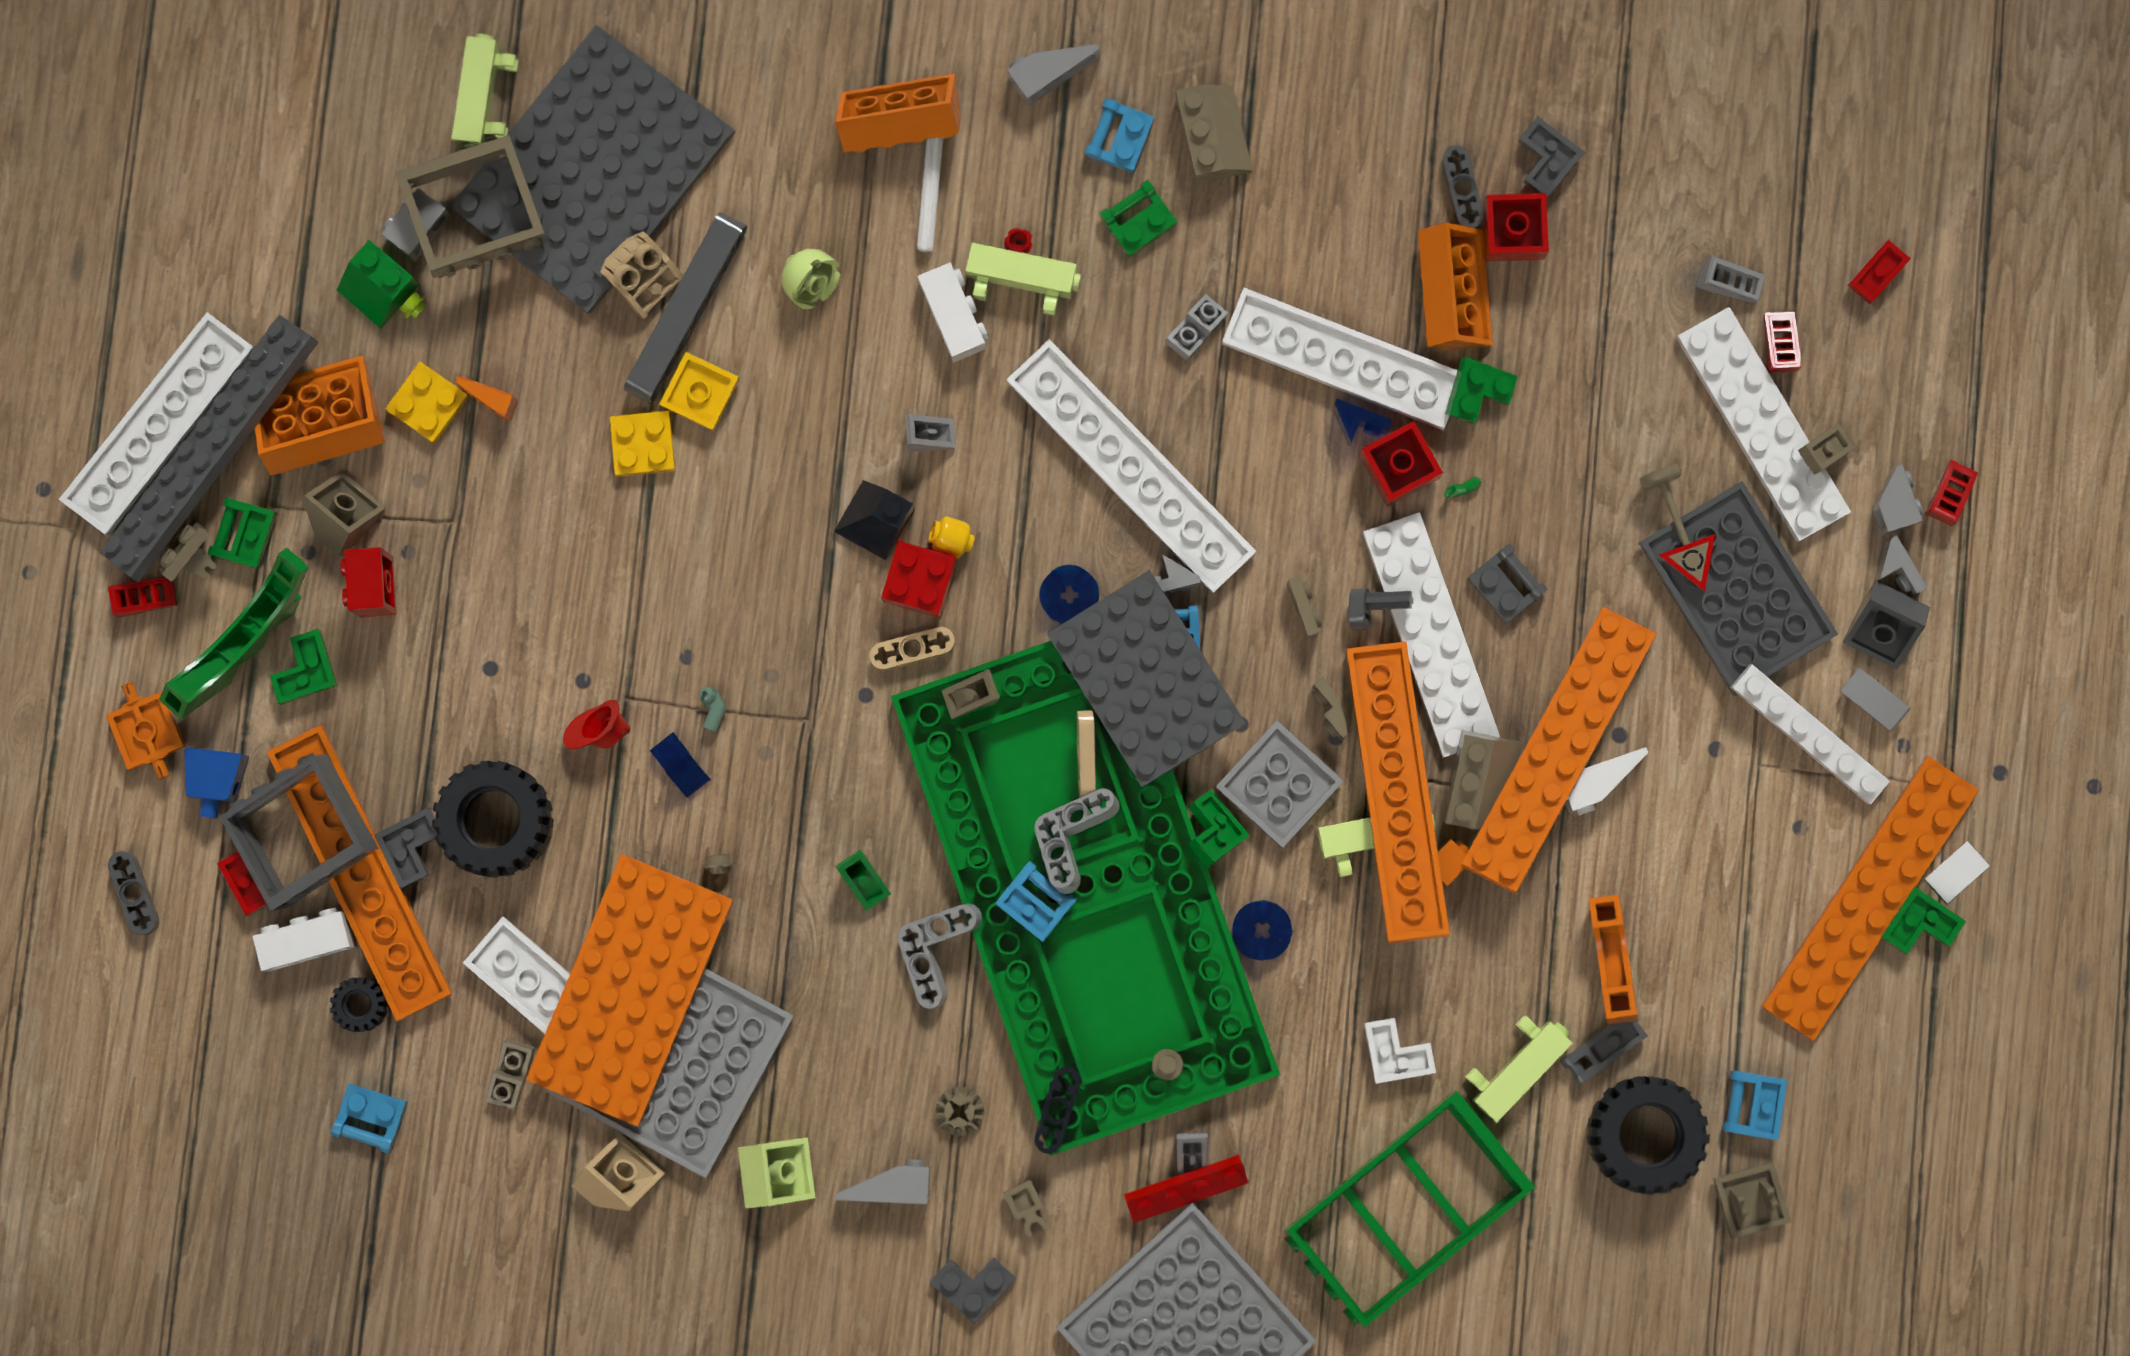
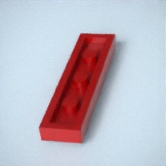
[1124,1154,1249,1224]

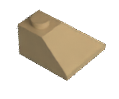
[572,1133,665,1211]

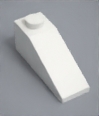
[1566,747,1648,816]

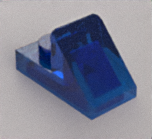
[1333,399,1393,447]
[650,732,711,798]

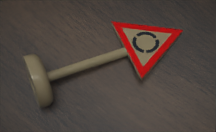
[1639,464,1715,592]

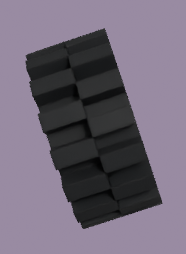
[329,977,389,1032]

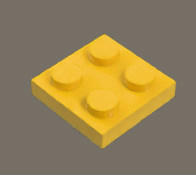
[659,352,740,432]
[385,361,470,444]
[610,410,676,477]

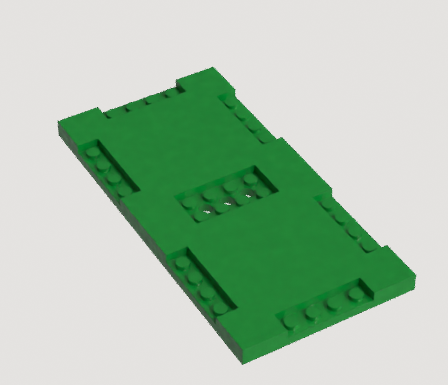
[891,641,1281,1156]

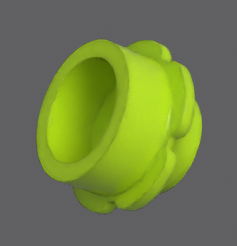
[400,292,427,318]

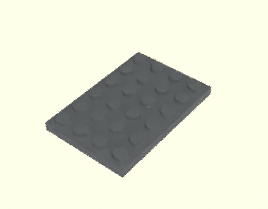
[1638,481,1838,697]
[1047,570,1246,788]

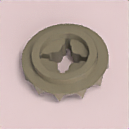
[936,1087,984,1136]

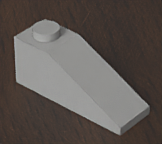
[1007,44,1100,106]
[835,1159,931,1204]

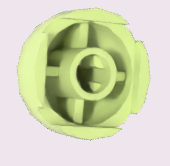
[781,249,841,309]

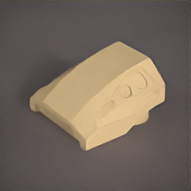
[600,232,683,319]

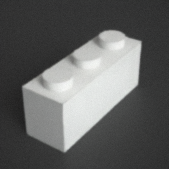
[918,262,989,363]
[253,908,356,972]

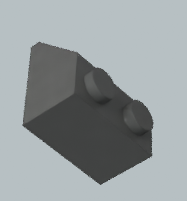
[1843,580,1930,669]

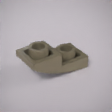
[1312,676,1348,740]
[485,1039,535,1110]

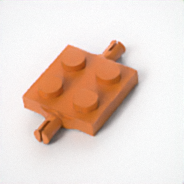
[106,682,186,780]

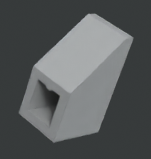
[1872,464,1923,536]

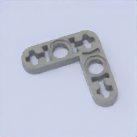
[1034,789,1120,894]
[898,904,982,1009]

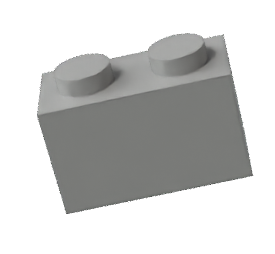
[381,188,451,262]

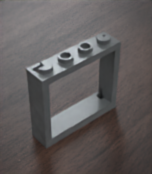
[220,753,379,911]

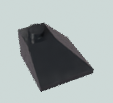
[834,480,915,561]

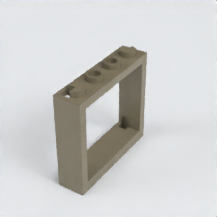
[395,135,546,279]

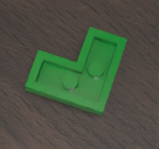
[1445,357,1518,424]
[269,629,338,705]
[1188,789,1250,868]
[1881,887,1966,954]

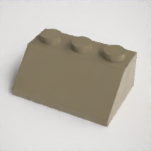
[1175,84,1253,185]
[1442,730,1522,829]

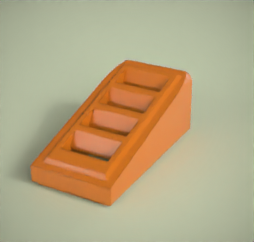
[455,376,518,422]

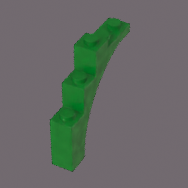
[159,547,309,720]

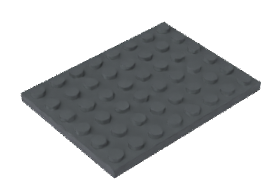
[450,25,735,315]

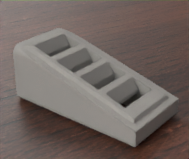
[1696,256,1765,304]

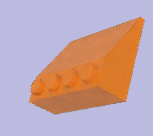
[255,355,385,476]

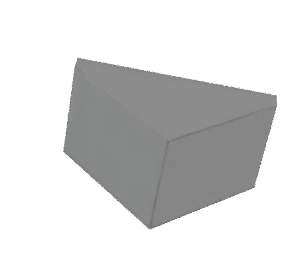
[905,414,956,452]
[1176,1133,1208,1175]

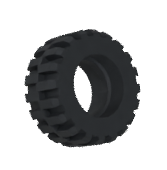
[432,760,554,878]
[1587,1076,1710,1195]

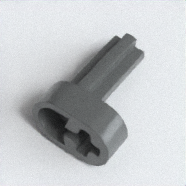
[1349,588,1413,630]

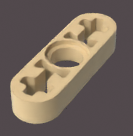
[869,627,955,671]
[1076,710,1096,797]

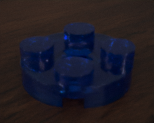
[1039,565,1099,625]
[1232,900,1293,961]

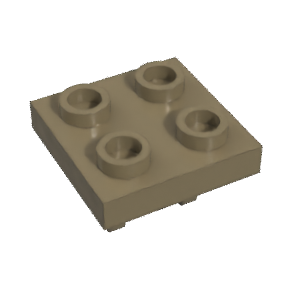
[158,521,217,582]
[1712,1162,1791,1239]

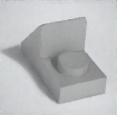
[1874,535,1928,597]
[1154,555,1201,595]

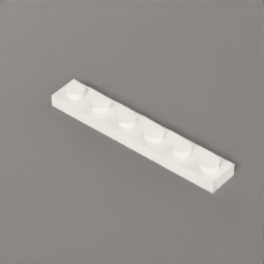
[1730,664,1890,804]

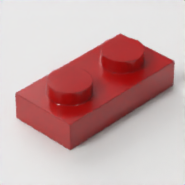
[1847,239,1911,305]
[217,851,267,916]

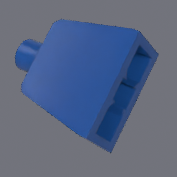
[184,747,249,819]

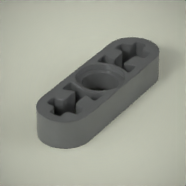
[1442,146,1484,228]
[108,851,159,935]

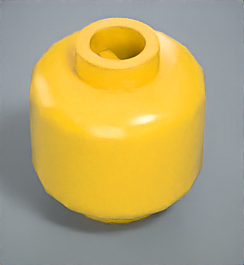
[928,516,975,559]

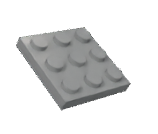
[1215,720,1344,848]

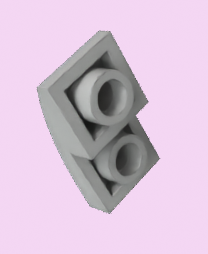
[1165,294,1228,361]
[1840,668,1911,732]

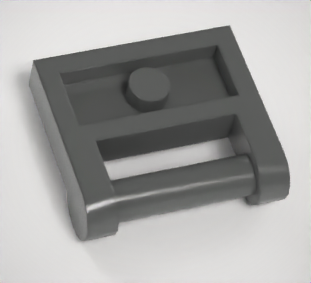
[1467,544,1548,625]

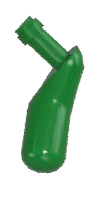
[1443,477,1481,498]

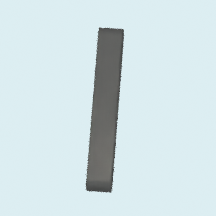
[624,212,747,404]

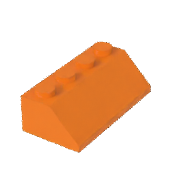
[835,73,961,153]
[1418,222,1493,350]

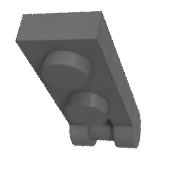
[1560,1021,1648,1086]

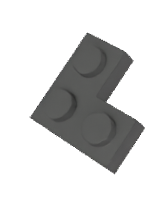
[1518,116,1584,199]
[374,807,438,889]
[930,1257,1016,1324]

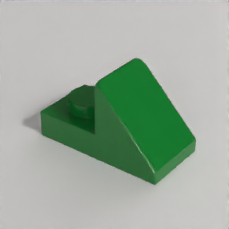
[835,849,891,911]

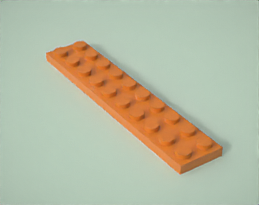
[1461,607,1657,895]
[1346,642,1450,944]
[267,725,453,1021]
[1760,756,1979,1041]

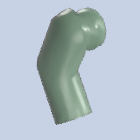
[699,687,726,733]

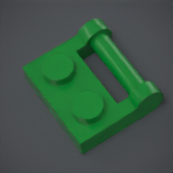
[1099,180,1178,258]
[207,498,277,570]

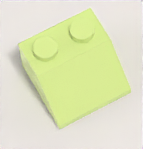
[738,1137,815,1208]

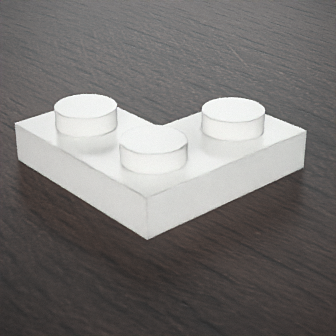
[1364,1018,1436,1084]

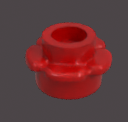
[1004,228,1033,254]

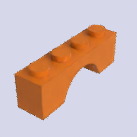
[1588,894,1639,1025]

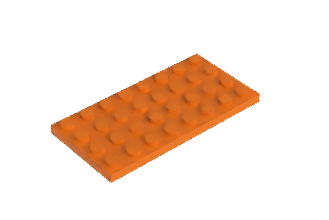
[526,854,734,1126]

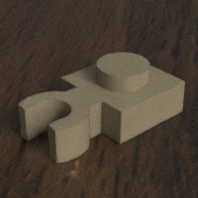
[1003,1179,1048,1238]

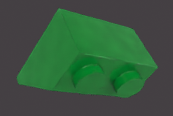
[336,239,420,329]

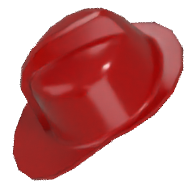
[563,700,631,750]

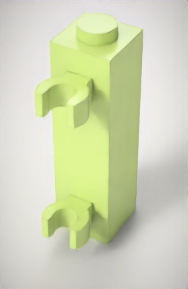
[451,34,519,148]
[966,243,1081,316]
[1317,814,1436,877]
[1465,1016,1573,1123]

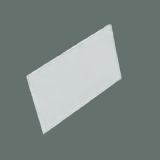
[1925,841,1990,904]

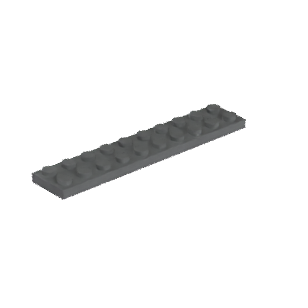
[100,315,319,582]

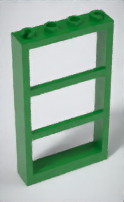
[1284,1090,1536,1328]

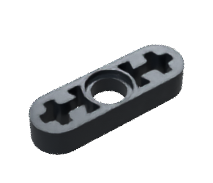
[1035,1067,1081,1154]

